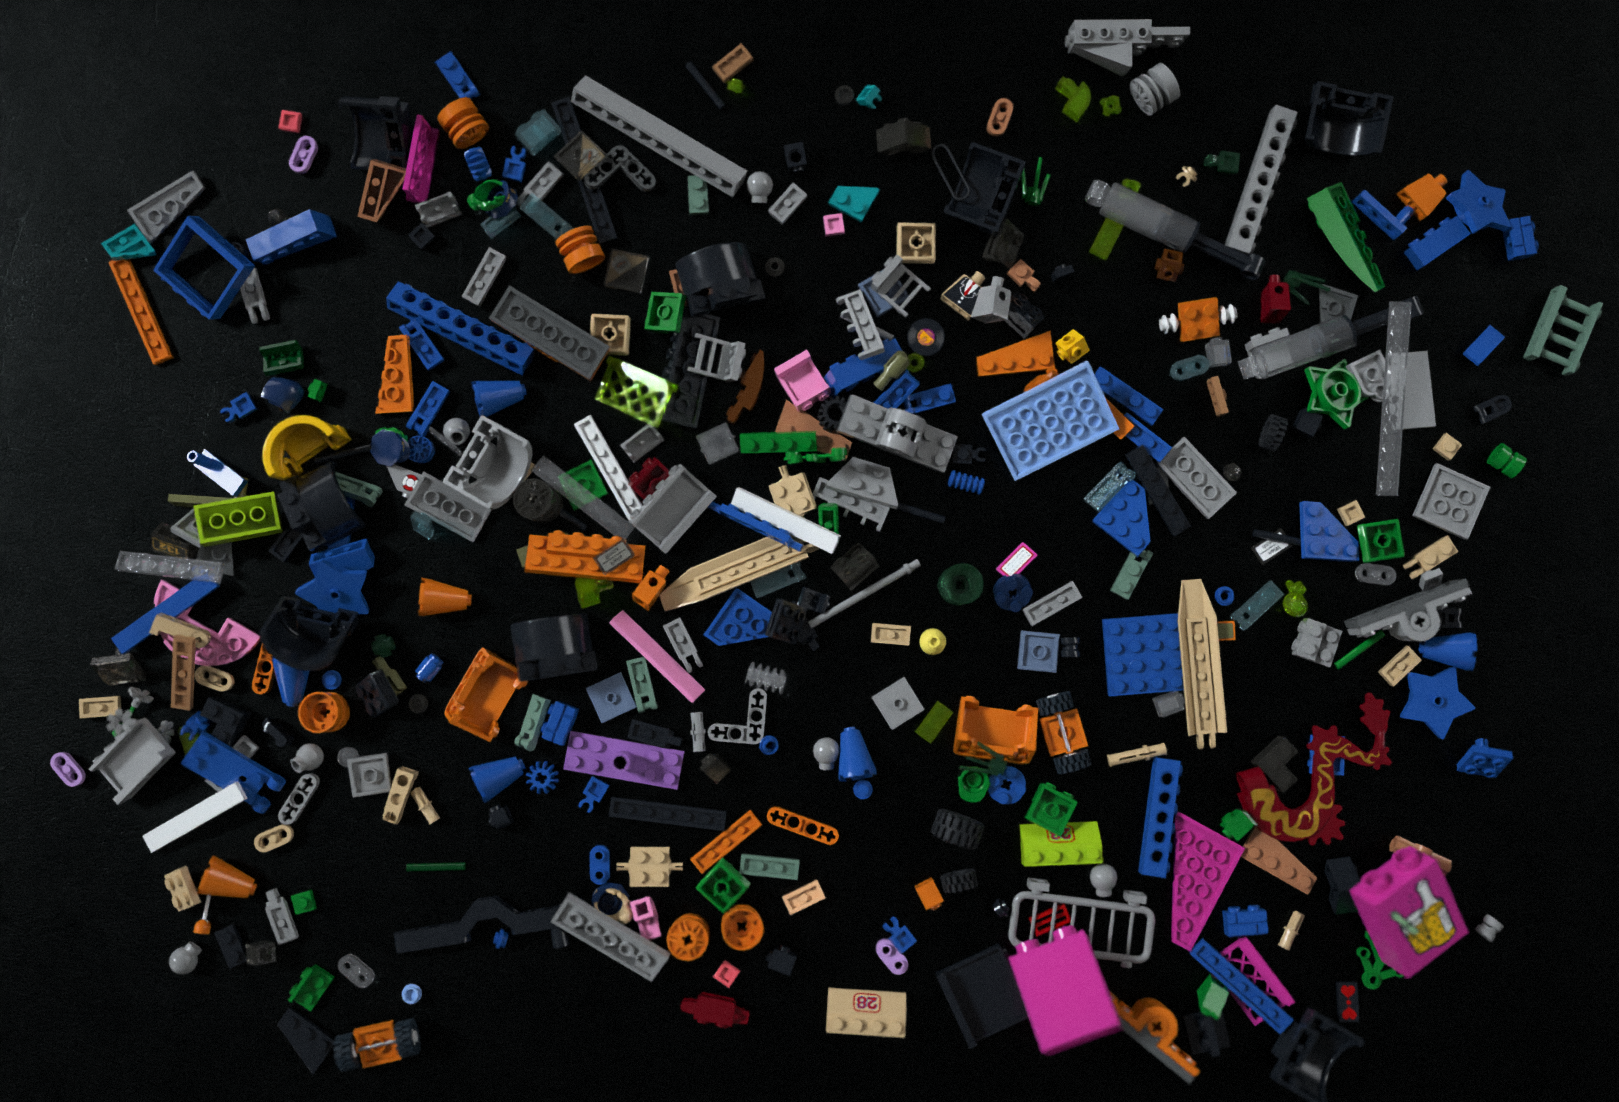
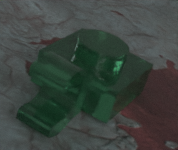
[1204,151,1240,174]

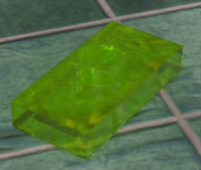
[1089,217,1124,260]
[915,701,953,743]

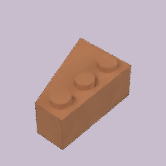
[357,159,406,222]

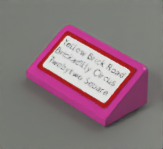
[996,542,1037,577]

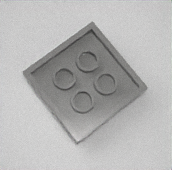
[1412,463,1490,540]

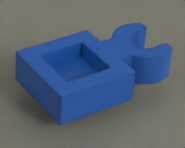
[502,146,526,183]
[220,392,258,423]
[180,711,215,741]
[579,776,610,813]
[883,917,917,954]

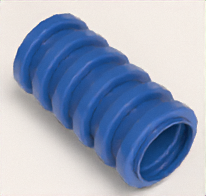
[948,470,985,495]

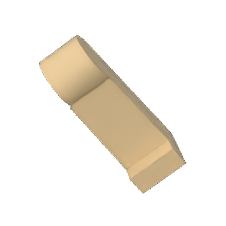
[149,612,211,648]
[383,766,419,824]

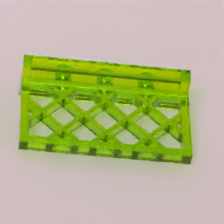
[595,355,679,427]

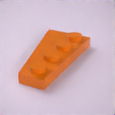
[976,331,1055,377]
[375,335,415,414]

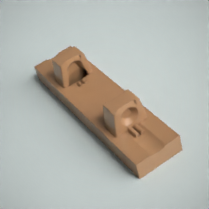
[171,634,196,711]

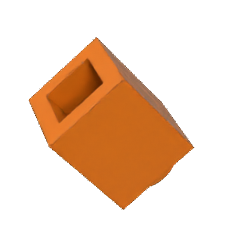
[915,877,943,910]

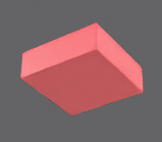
[279,110,302,133]
[713,959,740,988]

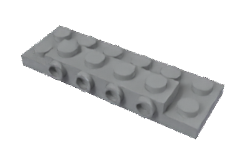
[551,893,670,981]

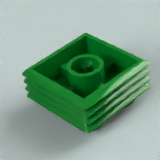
[1357,519,1405,563]
[696,858,750,914]

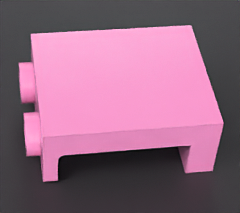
[774,350,831,412]

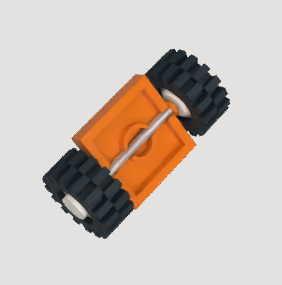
[1036,691,1092,774]
[334,1018,421,1072]

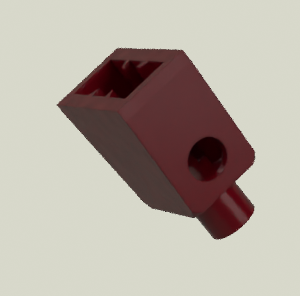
[1261,275,1291,323]

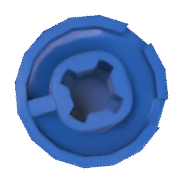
[407,436,435,464]

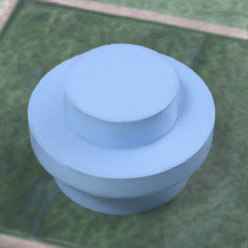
[402,984,422,1004]

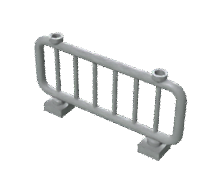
[1008,877,1155,968]

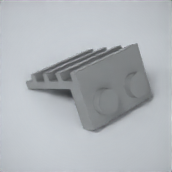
[871,254,931,317]
[687,333,746,382]

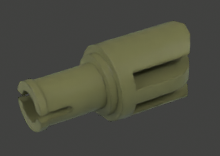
[873,351,910,391]
[372,656,407,695]

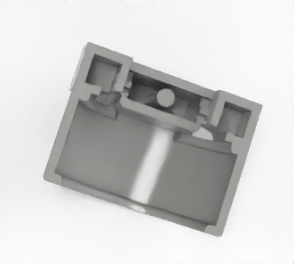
[443,415,532,509]

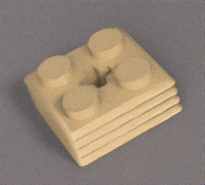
[897,223,936,264]
[590,314,631,355]

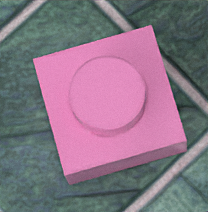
[823,213,845,236]

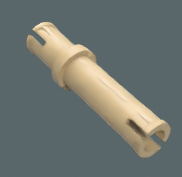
[1107,743,1167,767]

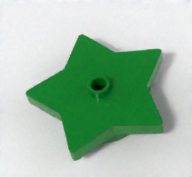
[1304,359,1369,429]

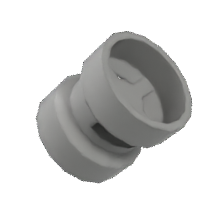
[1474,914,1504,942]

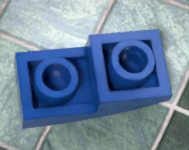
[1463,325,1505,366]

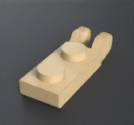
[1403,536,1458,579]

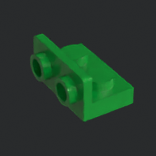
[288,964,335,1011]

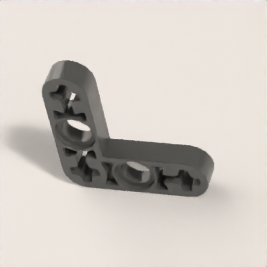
[584,146,656,192]

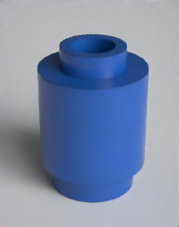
[415,653,444,683]

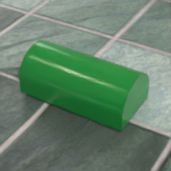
[818,503,839,544]

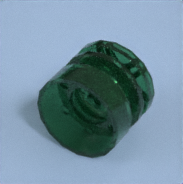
[938,563,983,605]

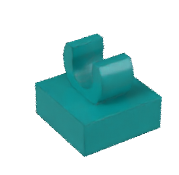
[856,85,882,109]

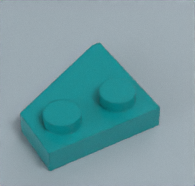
[829,186,879,222]
[101,224,157,261]

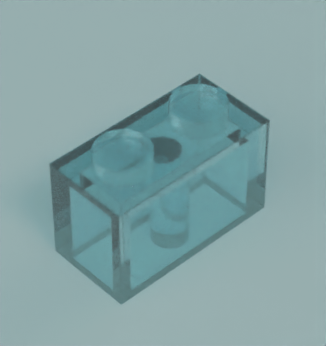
[515,109,561,156]

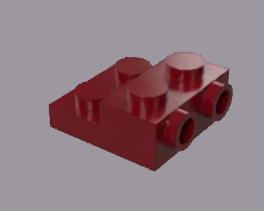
[628,457,669,500]

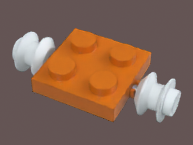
[1159,297,1238,342]

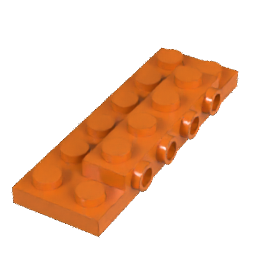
[525,530,645,583]

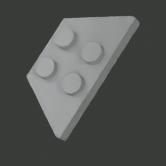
[826,457,898,509]

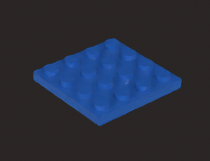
[1102,613,1184,696]

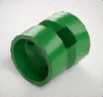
[1487,443,1527,478]

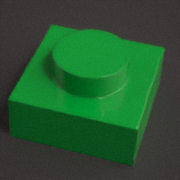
[308,379,327,402]
[291,890,317,915]

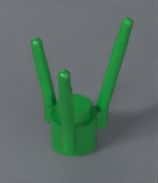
[1021,157,1050,206]

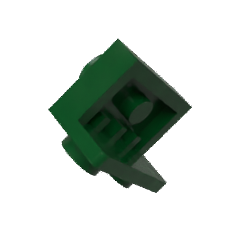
[259,340,304,377]

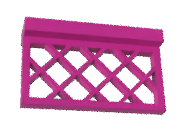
[403,115,440,203]
[1219,936,1295,1026]

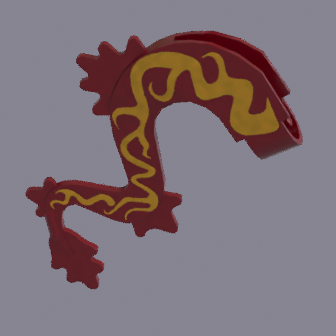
[1236,693,1392,845]

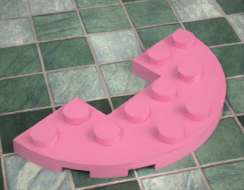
[154,580,261,666]

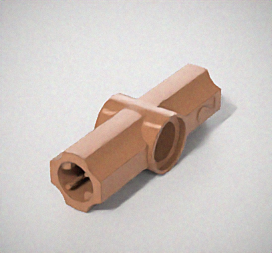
[1389,836,1452,876]

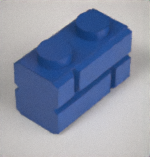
[1503,216,1539,261]
[540,701,579,746]
[1222,905,1268,937]

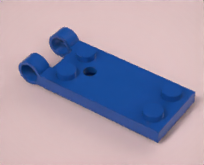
[181,731,286,814]

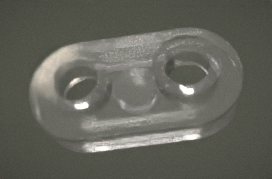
[1355,563,1396,585]
[338,954,374,988]

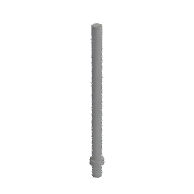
[808,559,921,628]

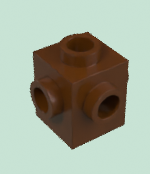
[1155,248,1184,282]

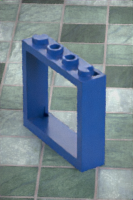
[153,216,255,320]

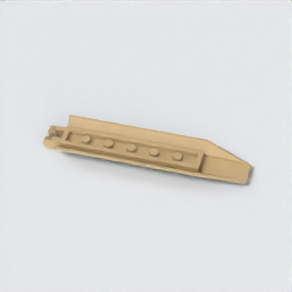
[659,534,819,611]
[1178,579,1227,749]

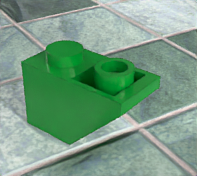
[1197,973,1229,1019]

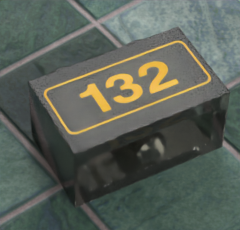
[151,522,198,563]

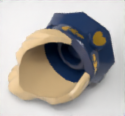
[592,882,633,924]

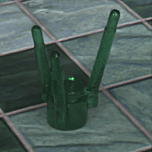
[1283,270,1331,305]
[959,742,1007,776]

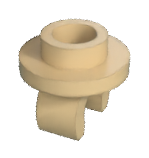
[1176,166,1197,187]

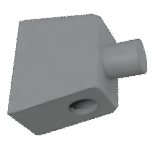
[971,276,1011,323]

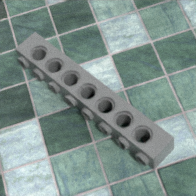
[1225,105,1298,255]

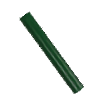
[406,862,466,872]

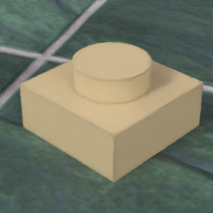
[1433,433,1462,460]
[1337,500,1365,526]

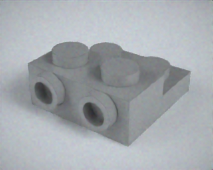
[1291,618,1342,667]

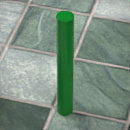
[1334,630,1385,670]

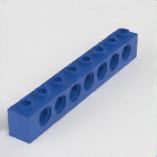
[386,281,534,375]

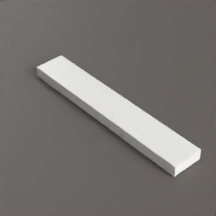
[574,415,643,520]
[731,487,841,554]
[143,781,248,853]

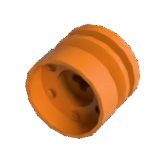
[437,97,489,149]
[555,225,605,274]
[298,692,350,733]
[721,903,763,950]
[667,913,710,961]

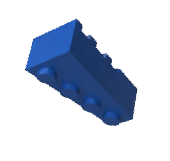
[246,209,337,264]
[823,338,902,399]

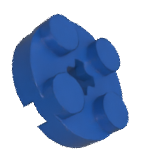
[988,765,1026,804]

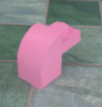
[630,897,662,941]

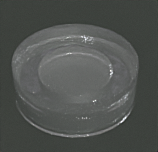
[337,747,359,767]

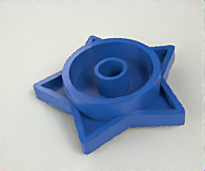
[1446,170,1512,234]
[295,558,370,614]
[1400,667,1475,739]

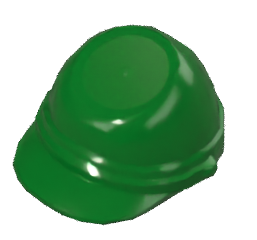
[958,766,991,803]

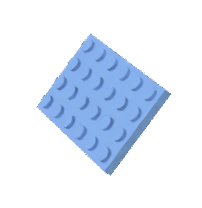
[982,361,1119,481]

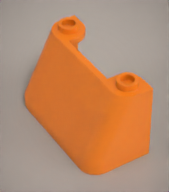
[444,647,528,742]
[953,696,1038,764]

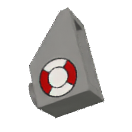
[387,464,421,498]

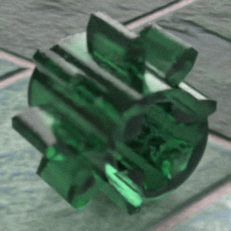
[371,634,395,658]

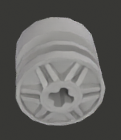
[1130,63,1180,116]

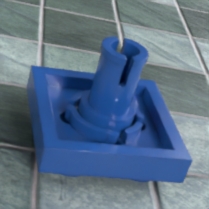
[1457,738,1513,778]

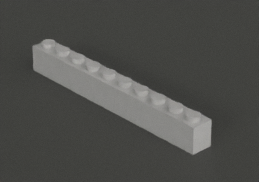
[571,75,747,197]

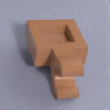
[1007,259,1041,292]

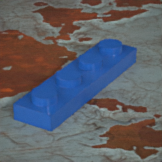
[1094,366,1163,426]

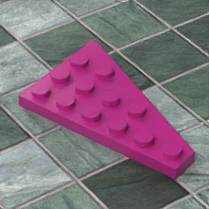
[1171,811,1245,951]

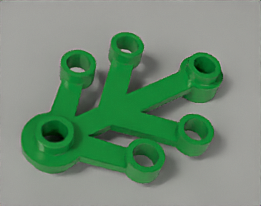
[784,448,847,464]
[1356,930,1404,989]

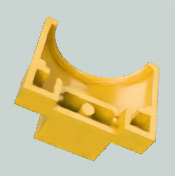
[263,416,351,481]

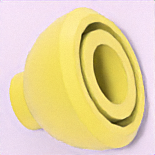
[919,628,946,655]

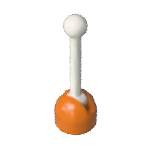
[193,895,211,934]

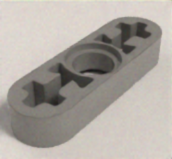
[278,773,320,825]

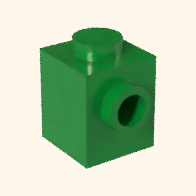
[1219,809,1254,841]

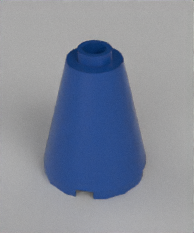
[471,381,527,418]
[1419,632,1477,671]
[272,656,310,706]
[838,727,877,782]
[469,756,526,803]

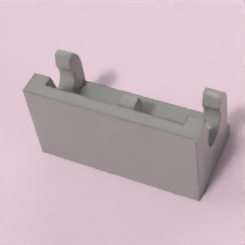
[415,191,462,228]
[620,422,664,463]

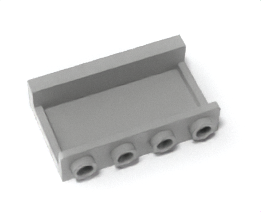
[629,464,717,554]
[89,717,176,805]

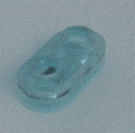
[1170,355,1209,381]

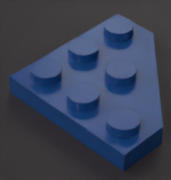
[1093,477,1150,557]
[1299,501,1359,562]
[704,588,772,646]

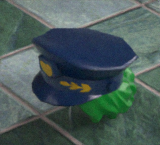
[467,179,518,219]
[370,427,411,467]

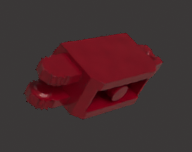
[680,992,750,1028]

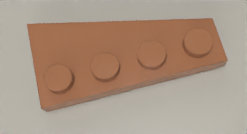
[775,400,852,461]
[1241,826,1317,895]

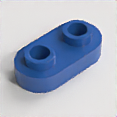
[590,845,610,885]

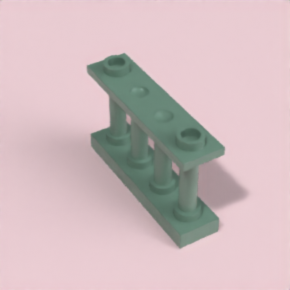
[1523,285,1603,376]

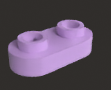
[289,136,318,174]
[50,752,86,787]
[876,938,908,975]

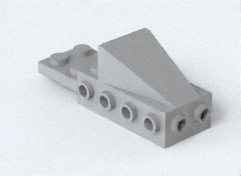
[1065,19,1190,76]

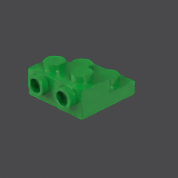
[644,292,686,334]
[1025,782,1077,837]

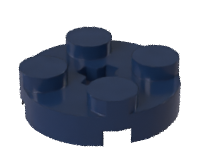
[993,573,1033,612]

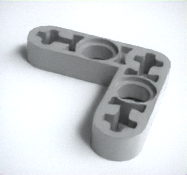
[708,688,767,744]

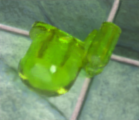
[1283,580,1308,617]

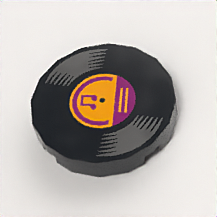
[907,318,945,357]

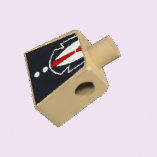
[940,271,985,320]

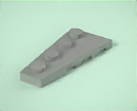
[128,171,205,244]

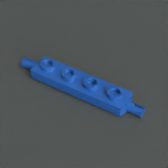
[708,501,803,552]

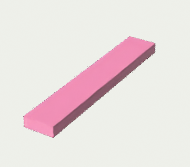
[609,610,705,703]

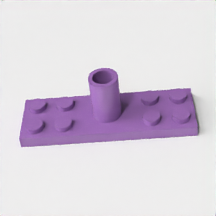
[563,731,685,790]

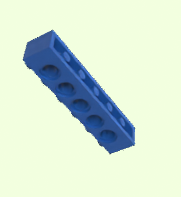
[1138,757,1183,878]

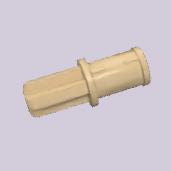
[411,787,440,825]
[1278,911,1304,950]

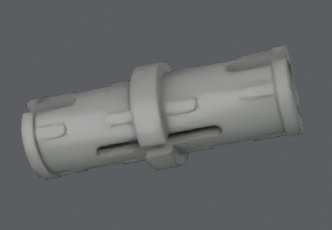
[690,712,706,752]

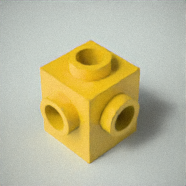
[1056,329,1090,364]

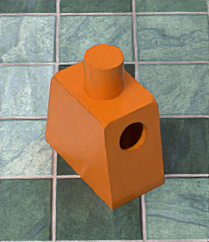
[1397,174,1448,221]
[632,565,669,611]

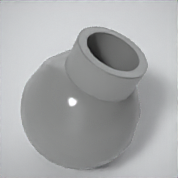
[747,172,773,203]
[443,418,470,445]
[813,737,840,770]
[291,743,324,773]
[1090,864,1117,897]
[169,941,202,975]

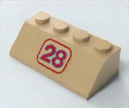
[826,987,906,1038]

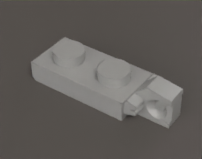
[265,888,299,945]

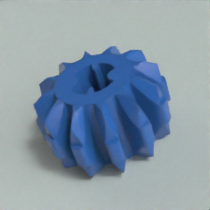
[464,147,492,181]
[526,761,559,794]

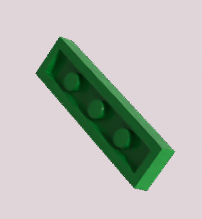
[740,431,817,453]

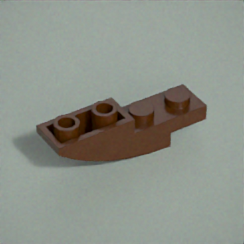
[726,350,765,425]

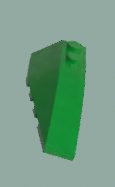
[1307,182,1385,292]

